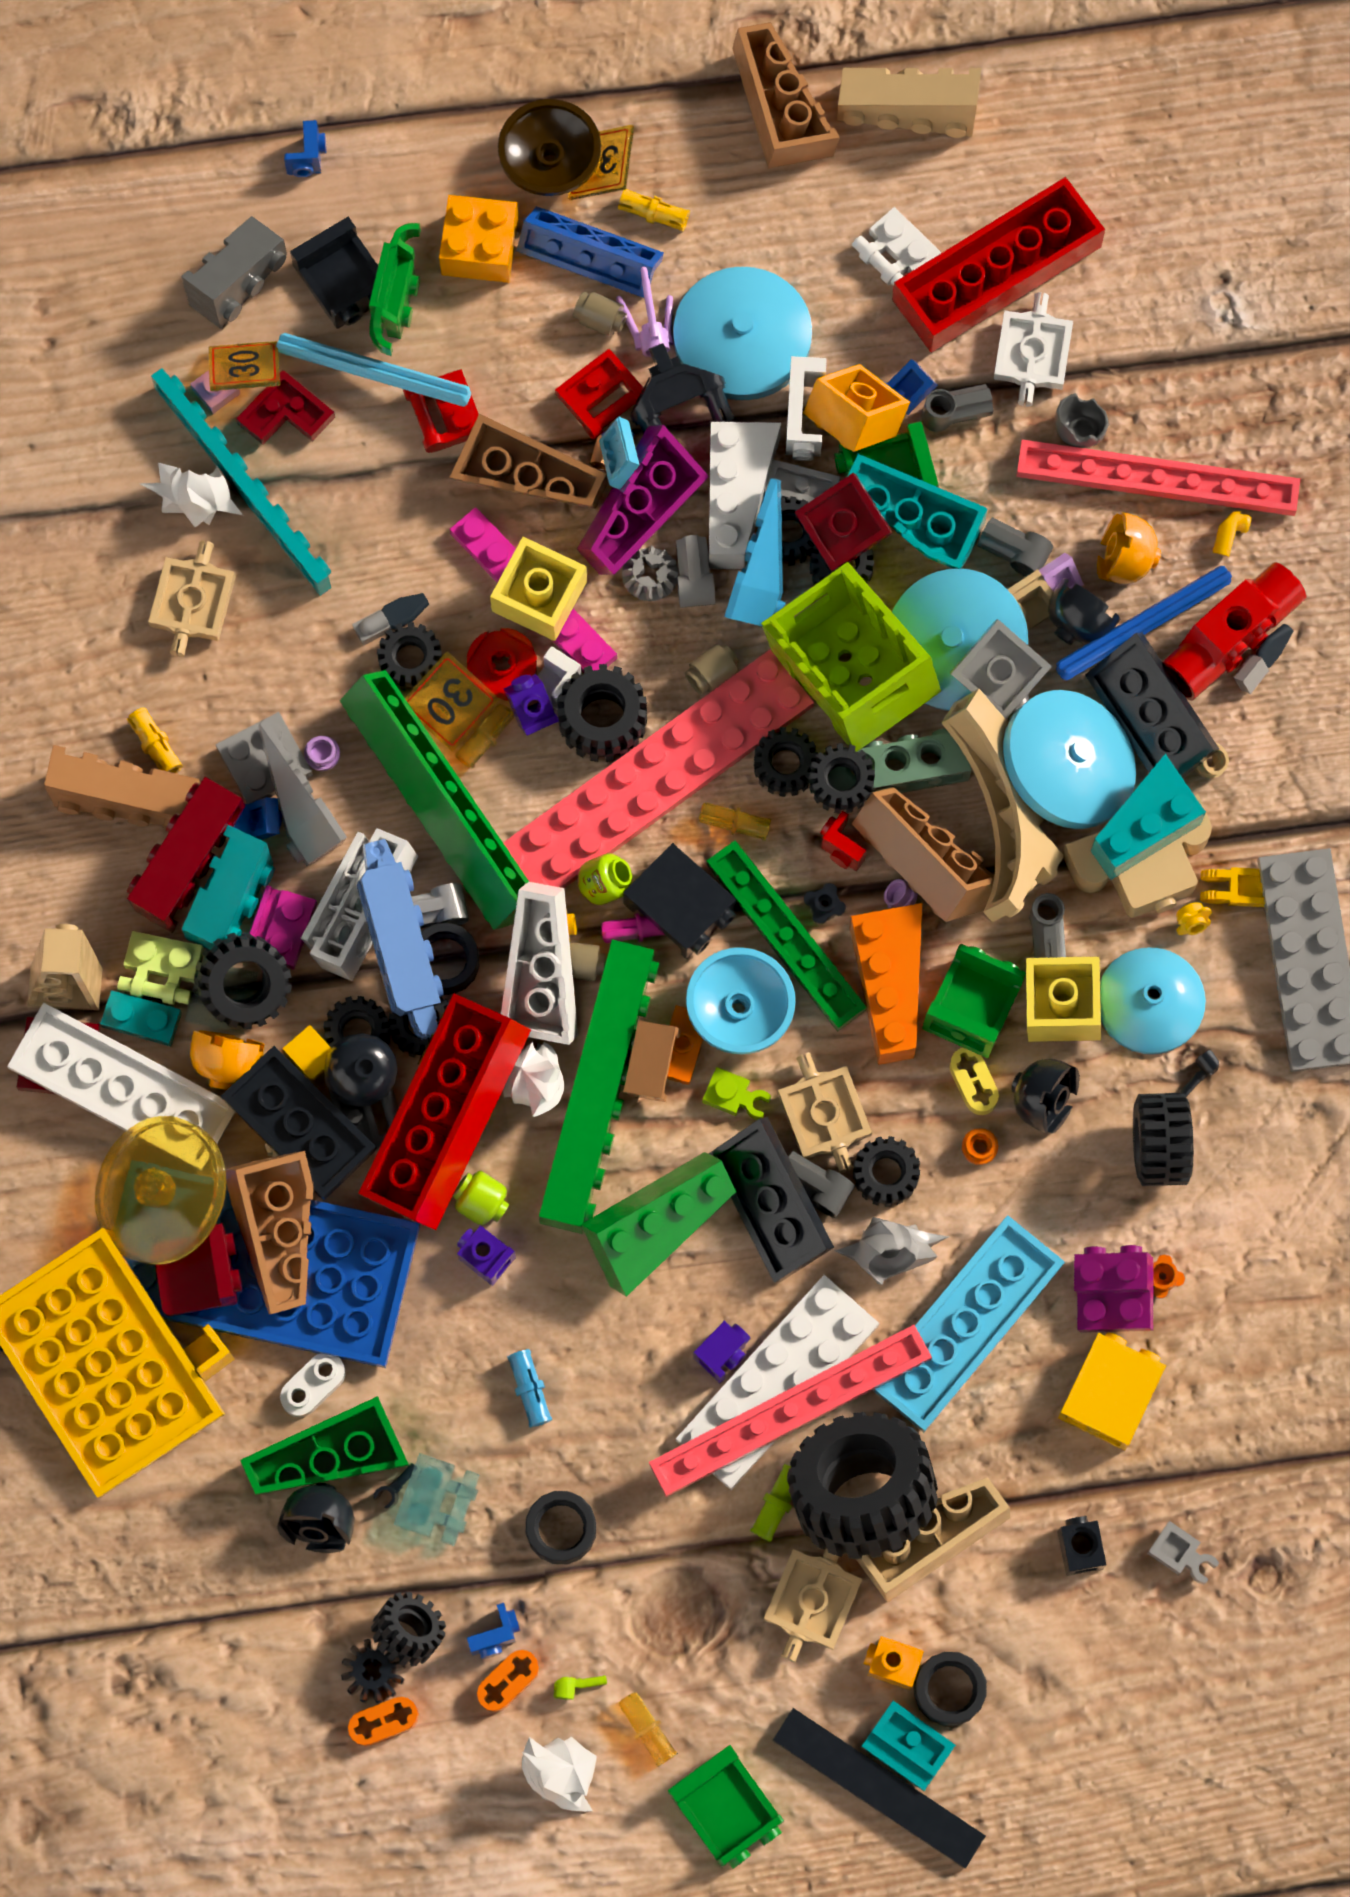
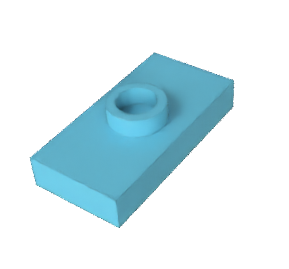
[599,417,639,490]

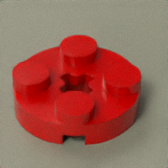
[467,628,537,701]

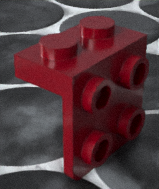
[153,1223,242,1316]

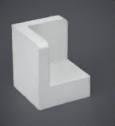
[538,646,582,709]

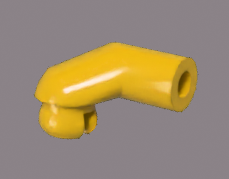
[1212,511,1252,557]

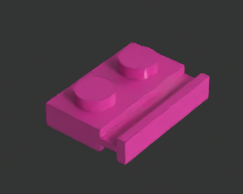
[250,885,317,970]

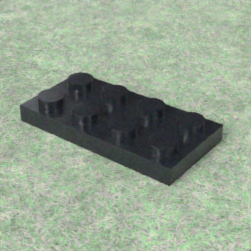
[1085,632,1219,778]
[221,1046,377,1200]
[708,1117,834,1283]

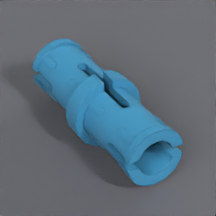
[507,1349,553,1428]

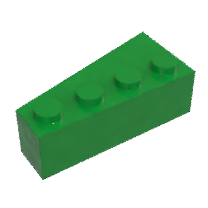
[581,1152,736,1297]
[240,1396,409,1495]

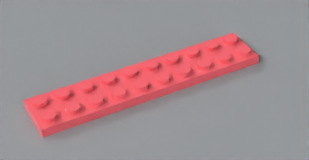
[503,649,814,888]

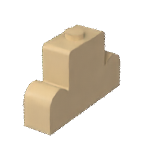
[1063,794,1212,918]

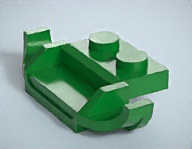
[369,223,421,356]

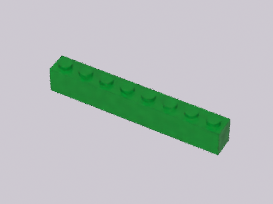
[340,670,529,930]
[539,940,660,1234]

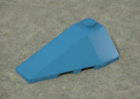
[724,478,786,626]

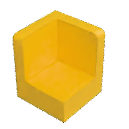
[282,1025,331,1080]
[183,1324,235,1382]

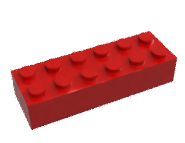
[892,177,1106,353]
[358,993,531,1230]

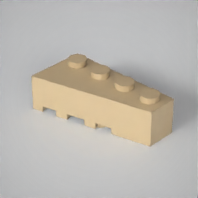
[837,68,982,138]
[27,924,103,1010]
[856,1477,1010,1603]

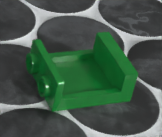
[834,421,939,488]
[922,944,1026,1058]
[668,1745,784,1869]

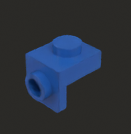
[284,120,327,177]
[884,359,938,415]
[228,797,282,840]
[467,1603,520,1659]

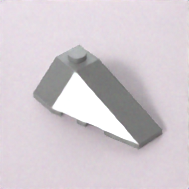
[258,719,347,866]

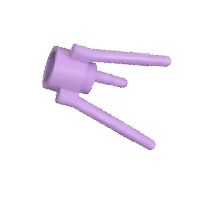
[616,267,674,357]

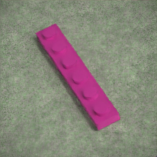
[449,507,617,673]

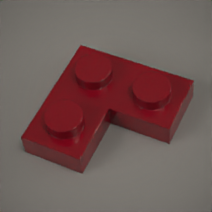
[236,370,336,445]

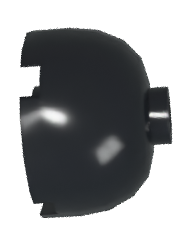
[1048,578,1121,645]
[324,1033,398,1107]
[1011,1058,1080,1133]
[277,1483,355,1553]

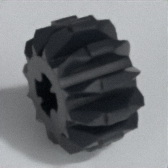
[341,1639,406,1704]

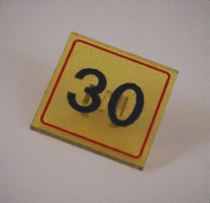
[568,125,634,200]
[208,341,280,391]
[405,651,500,752]

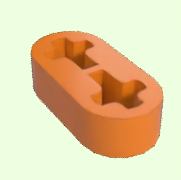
[477,1650,539,1712]
[348,1696,419,1747]

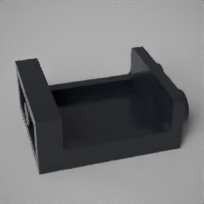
[290,216,378,329]
[623,843,736,959]

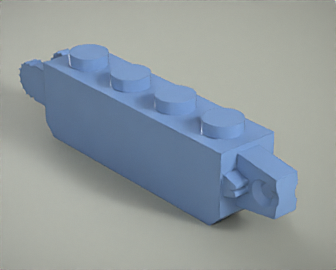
[356,839,443,1040]

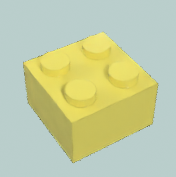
[490,537,587,641]
[1026,957,1101,1042]

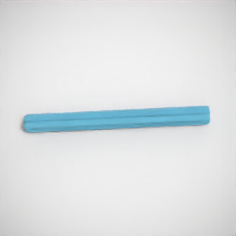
[277,333,471,406]

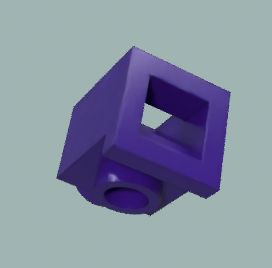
[504,674,559,736]
[457,1225,516,1286]
[693,1320,751,1384]

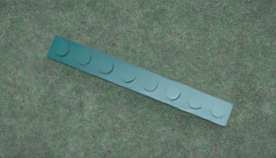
[151,368,331,596]

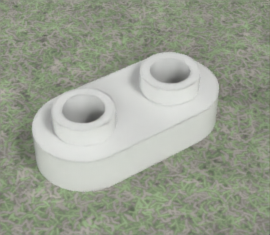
[280,1353,345,1418]

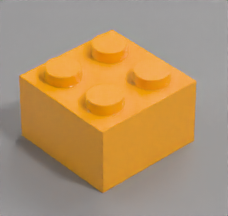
[439,195,519,283]
[803,364,910,452]

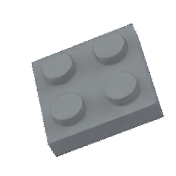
[950,619,1052,719]
[216,712,313,804]

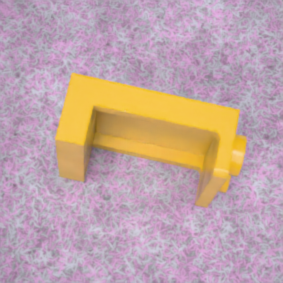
[1058,1332,1166,1451]

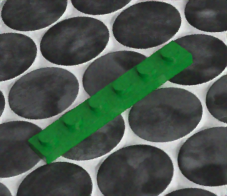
[706,840,867,1032]

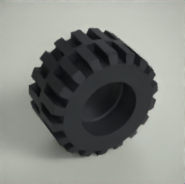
[557,664,647,762]
[195,932,292,1029]
[1133,1093,1194,1186]

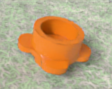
[1153,1255,1185,1299]

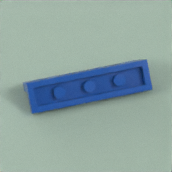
[516,206,664,298]

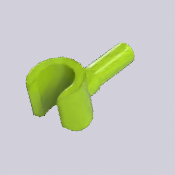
[553,1675,607,1700]

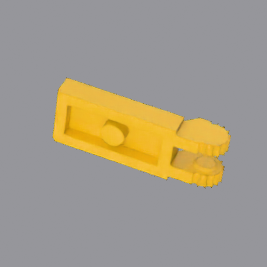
[1200,867,1265,907]

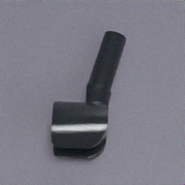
[1179,1050,1219,1097]
[373,1463,418,1509]

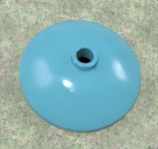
[1100,947,1206,1054]
[686,948,796,1054]

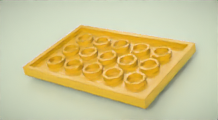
[0,1228,225,1498]

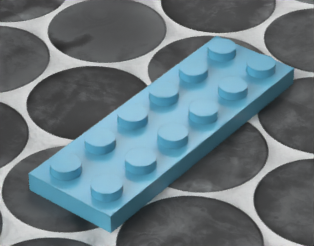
[873,1215,1065,1433]

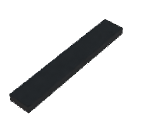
[772,1708,986,1869]

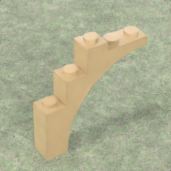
[942,689,1064,923]

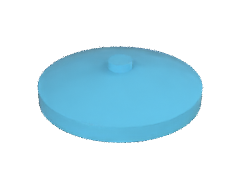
[673,267,812,400]
[892,568,1028,711]
[1003,690,1136,829]

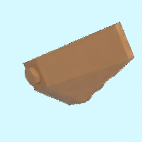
[223,1151,314,1314]

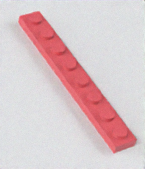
[1016,440,1300,516]
[649,1325,932,1497]

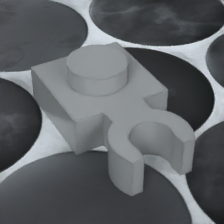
[1147,1521,1219,1585]

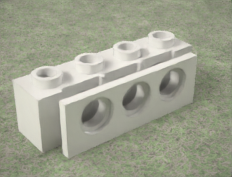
[301,828,418,981]

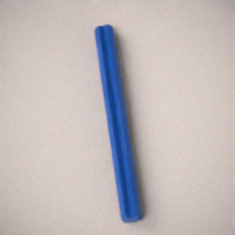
[1056,566,1232,680]

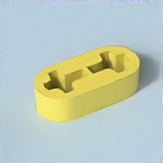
[950,1048,999,1115]

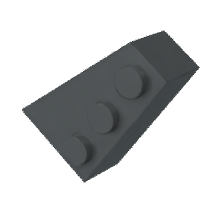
[181,216,287,329]

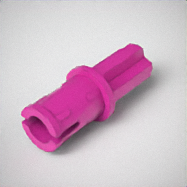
[601,913,665,943]

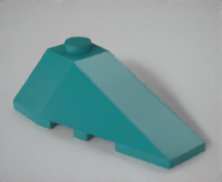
[848,454,988,569]

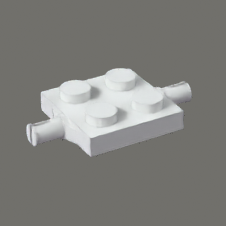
[994,292,1073,407]

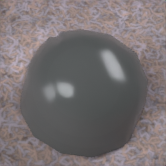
[1055,393,1109,448]

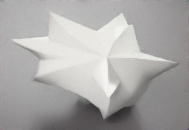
[140,463,243,527]
[503,1042,564,1117]
[522,1737,597,1812]

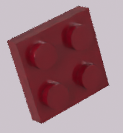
[795,473,893,572]

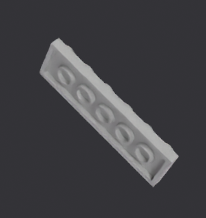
[1257,848,1350,1072]

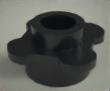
[804,883,846,924]

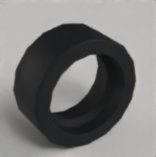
[421,923,480,995]
[525,1491,597,1565]
[914,1652,987,1726]

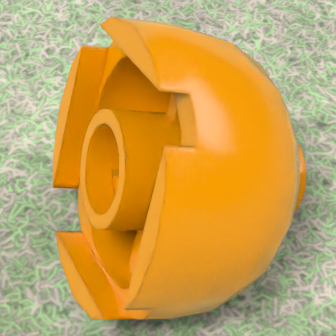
[1097,512,1161,584]
[190,1030,265,1090]

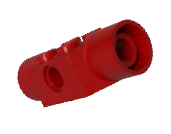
[1162,562,1307,701]

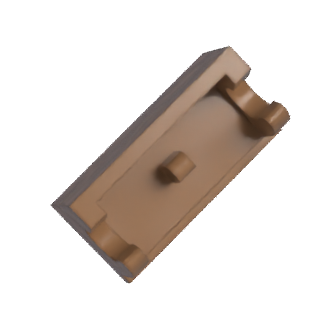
[623,1020,680,1102]

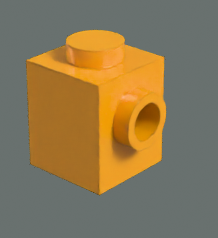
[863,1636,924,1690]

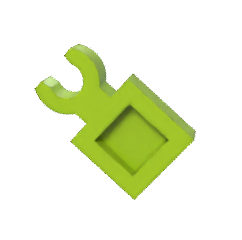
[702,1067,771,1120]

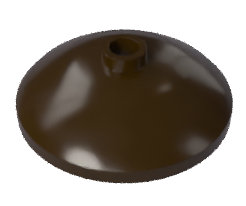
[498,99,601,196]

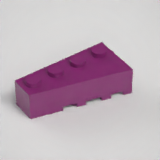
[577,425,709,575]

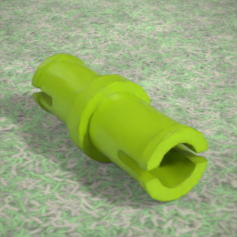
[750,1464,792,1542]

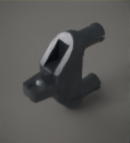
[630,343,735,435]

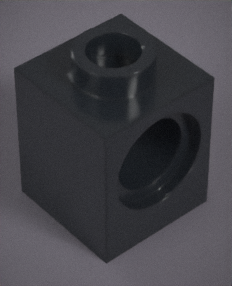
[1057,1516,1107,1576]

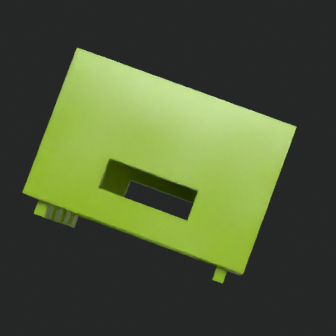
[761,562,941,752]

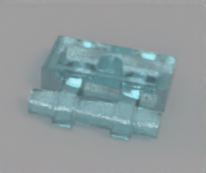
[394,1453,480,1546]

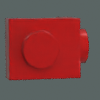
[820,811,866,872]

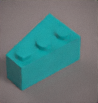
[1091,754,1206,880]
[182,825,275,950]

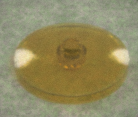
[95,1116,226,1265]

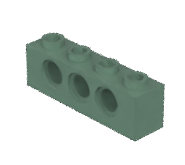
[828,728,971,794]

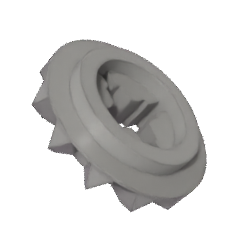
[622,545,678,601]

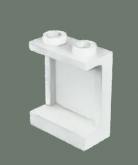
[785,356,827,461]

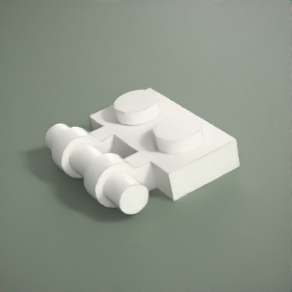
[852,207,941,286]

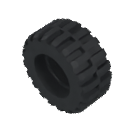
[787,1412,938,1559]

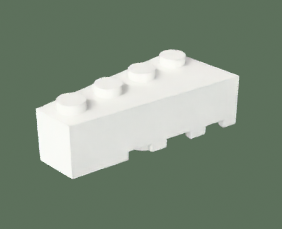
[709,422,781,569]
[501,882,578,1045]

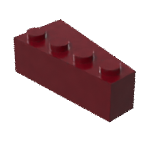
[127,777,245,934]

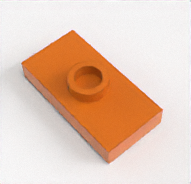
[667,1005,703,1085]

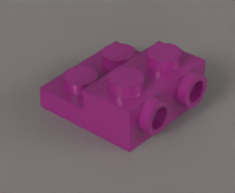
[1074,1245,1153,1333]

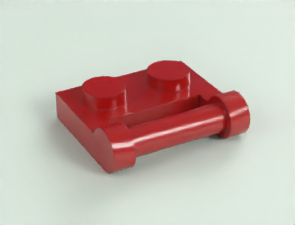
[555,349,643,439]
[403,369,479,453]

